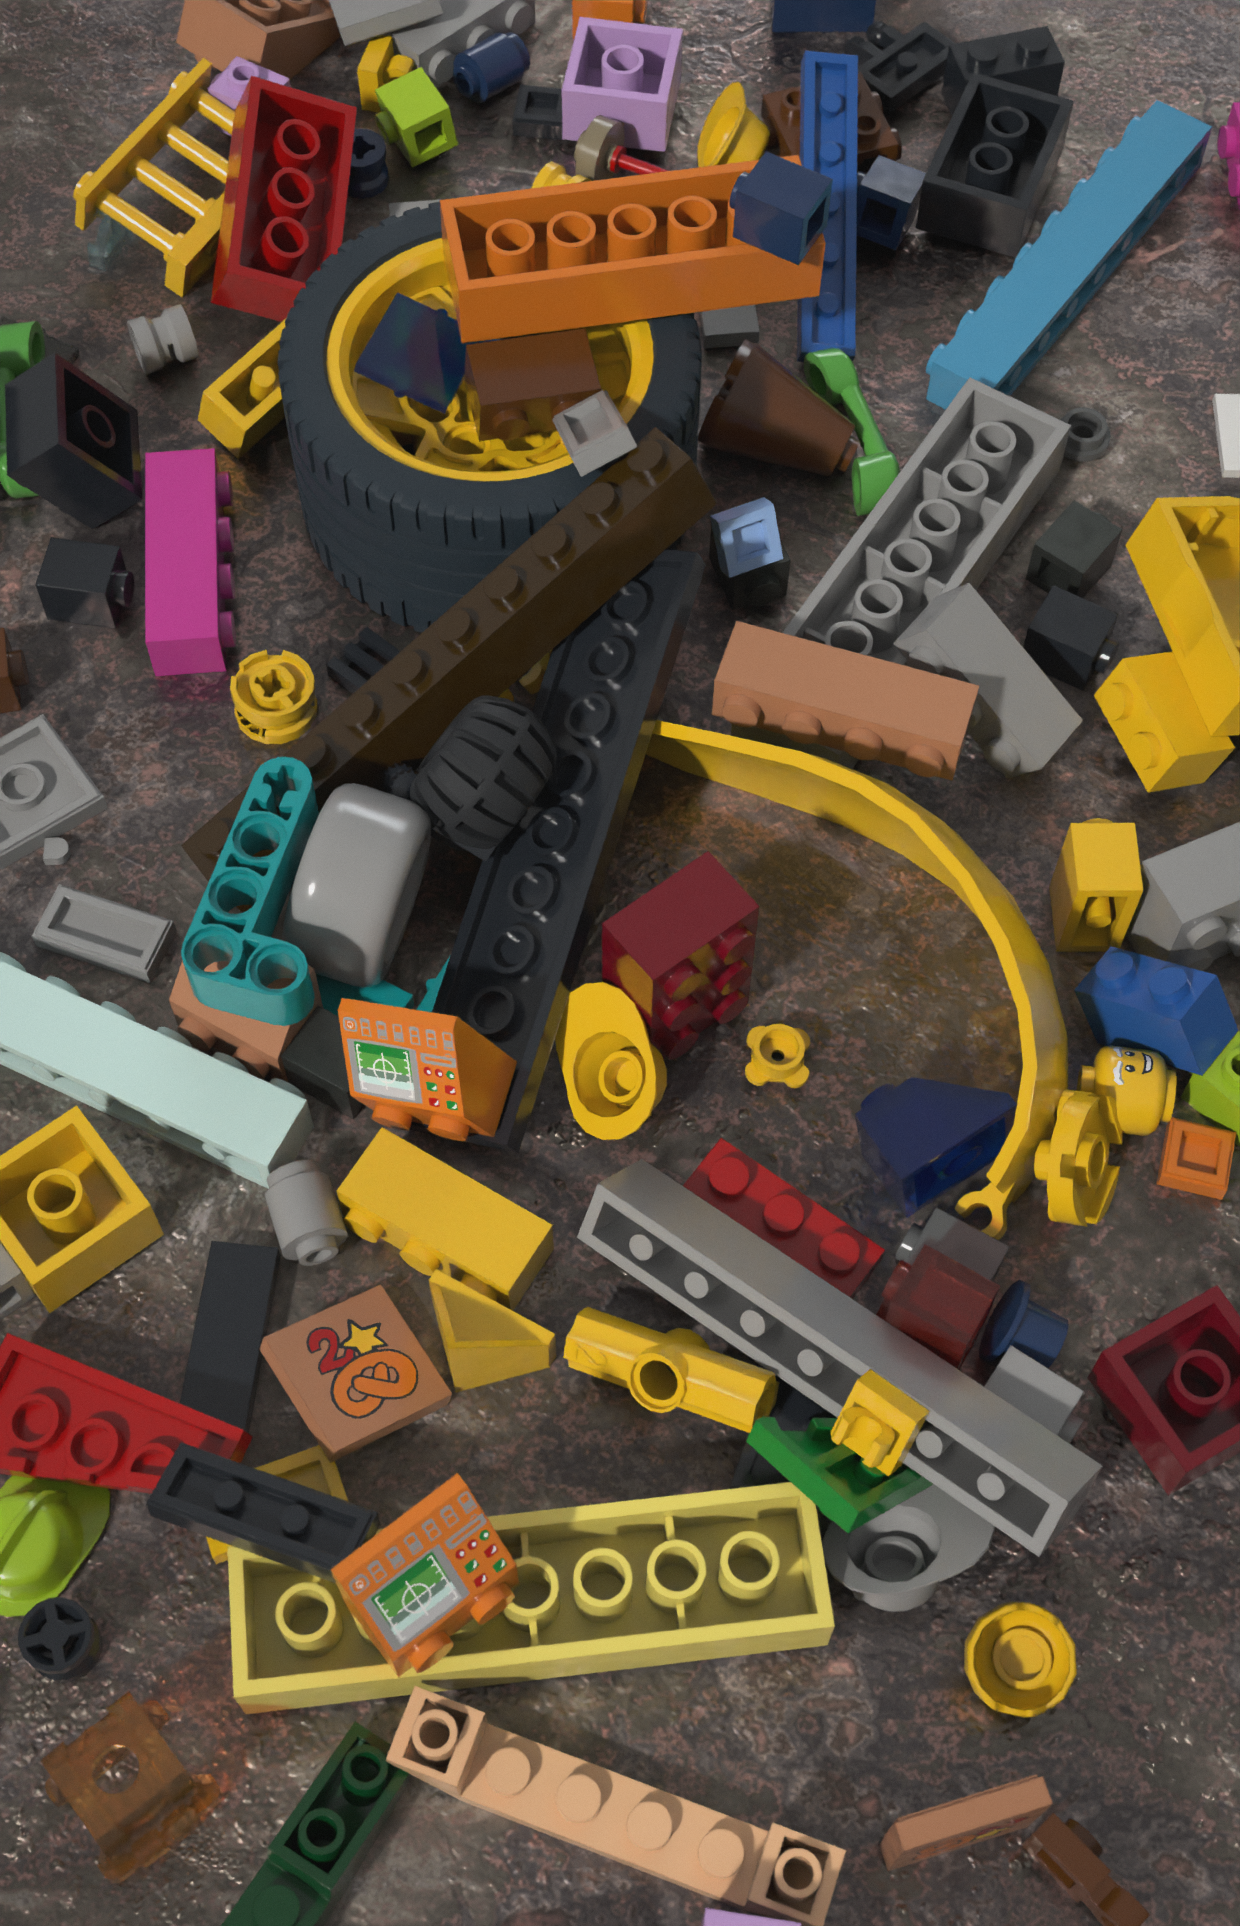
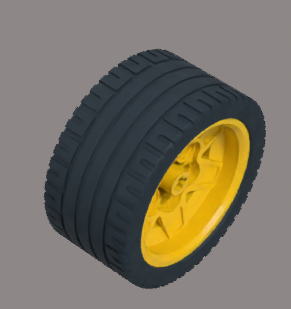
[278,201,702,633]

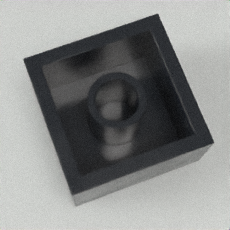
[5,352,143,529]

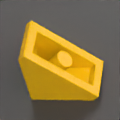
[428,1269,556,1393]

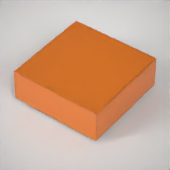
[1156,1117,1236,1200]

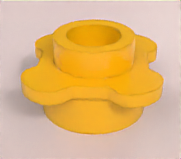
[745,1024,810,1088]

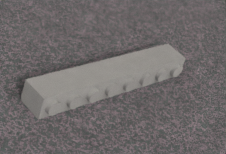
[577,1159,1102,1557]

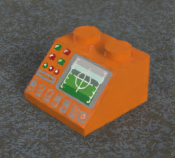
[338,998,517,1141]
[331,1473,519,1677]

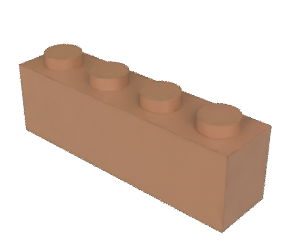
[712,621,979,781]

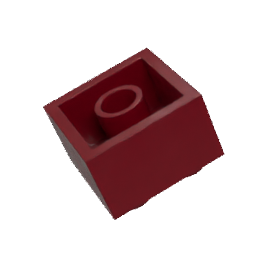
[1087,1285,1240,1496]

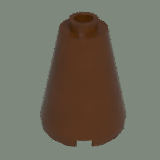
[698,339,860,477]

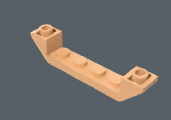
[386,1686,846,1926]

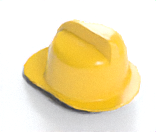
[697,82,769,167]
[555,982,667,1140]

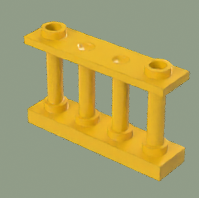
[73,57,235,298]

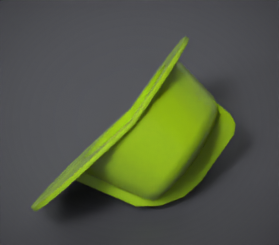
[0,1476,110,1617]

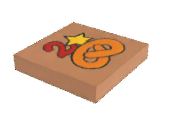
[260,1284,452,1463]
[879,1774,1053,1871]

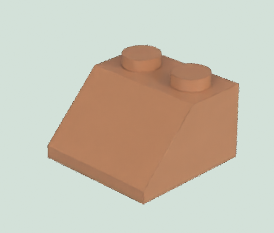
[169,960,323,1082]

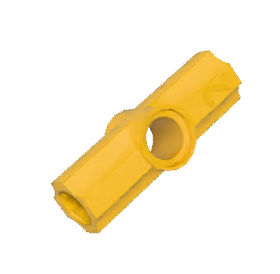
[563,1306,779,1433]

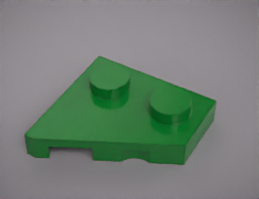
[746,1417,933,1533]

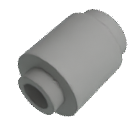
[265,1160,348,1266]

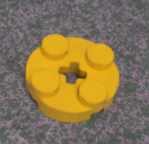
[1034,1089,1123,1227]

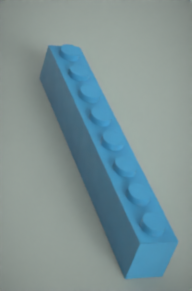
[926,100,1212,410]

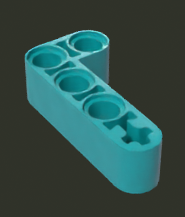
[181,757,319,1026]

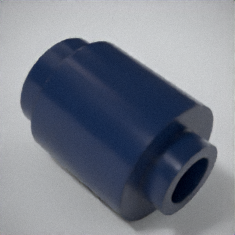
[453,32,530,103]

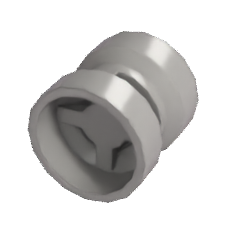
[127,304,199,375]

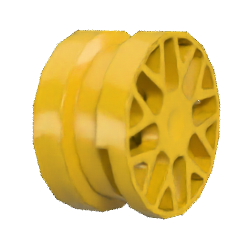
[230,650,318,744]

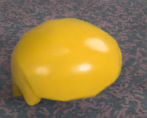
[964,1602,1077,1718]

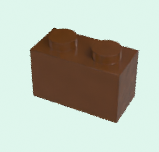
[465,329,601,441]

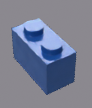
[1074,946,1239,1076]

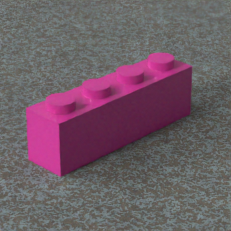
[145,448,236,676]

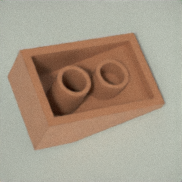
[176,0,341,80]

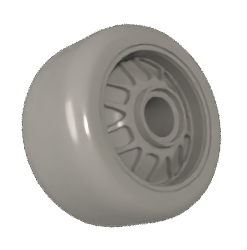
[282,783,433,988]

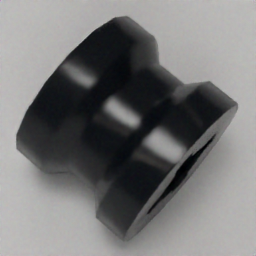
[18,1597,102,1683]

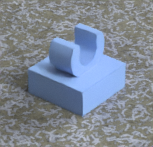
[710,497,783,578]

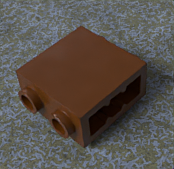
[760,72,902,174]

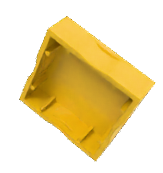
[1125,496,1240,737]

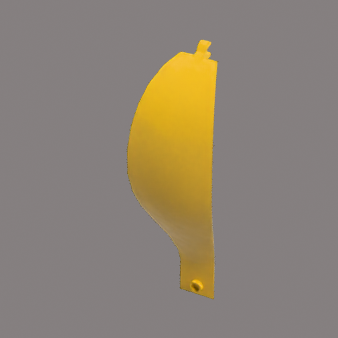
[519,649,1068,1240]

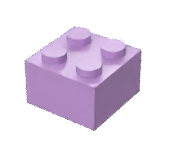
[562,17,683,152]

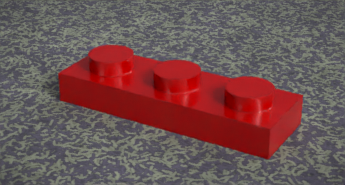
[683,1138,885,1299]

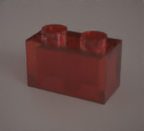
[876,1244,1000,1370]

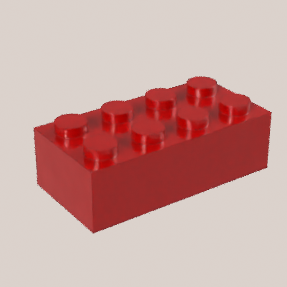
[211,75,357,322]

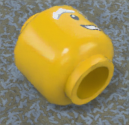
[1076,1045,1177,1136]

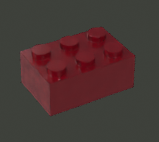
[602,851,760,1060]

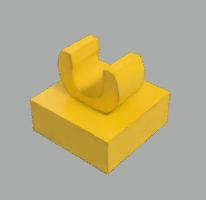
[357,35,414,113]
[830,1369,930,1476]

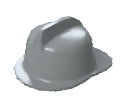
[822,1484,995,1612]

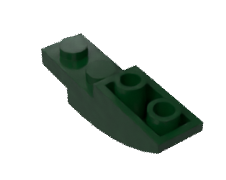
[221,1722,412,1926]

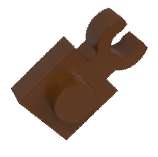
[1022,1812,1150,1926]

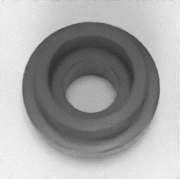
[1060,407,1111,462]

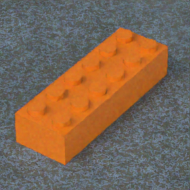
[440,155,826,343]

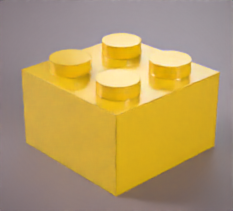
[0,1105,164,1313]

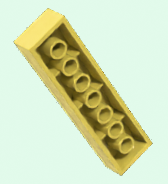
[227,1482,835,1714]

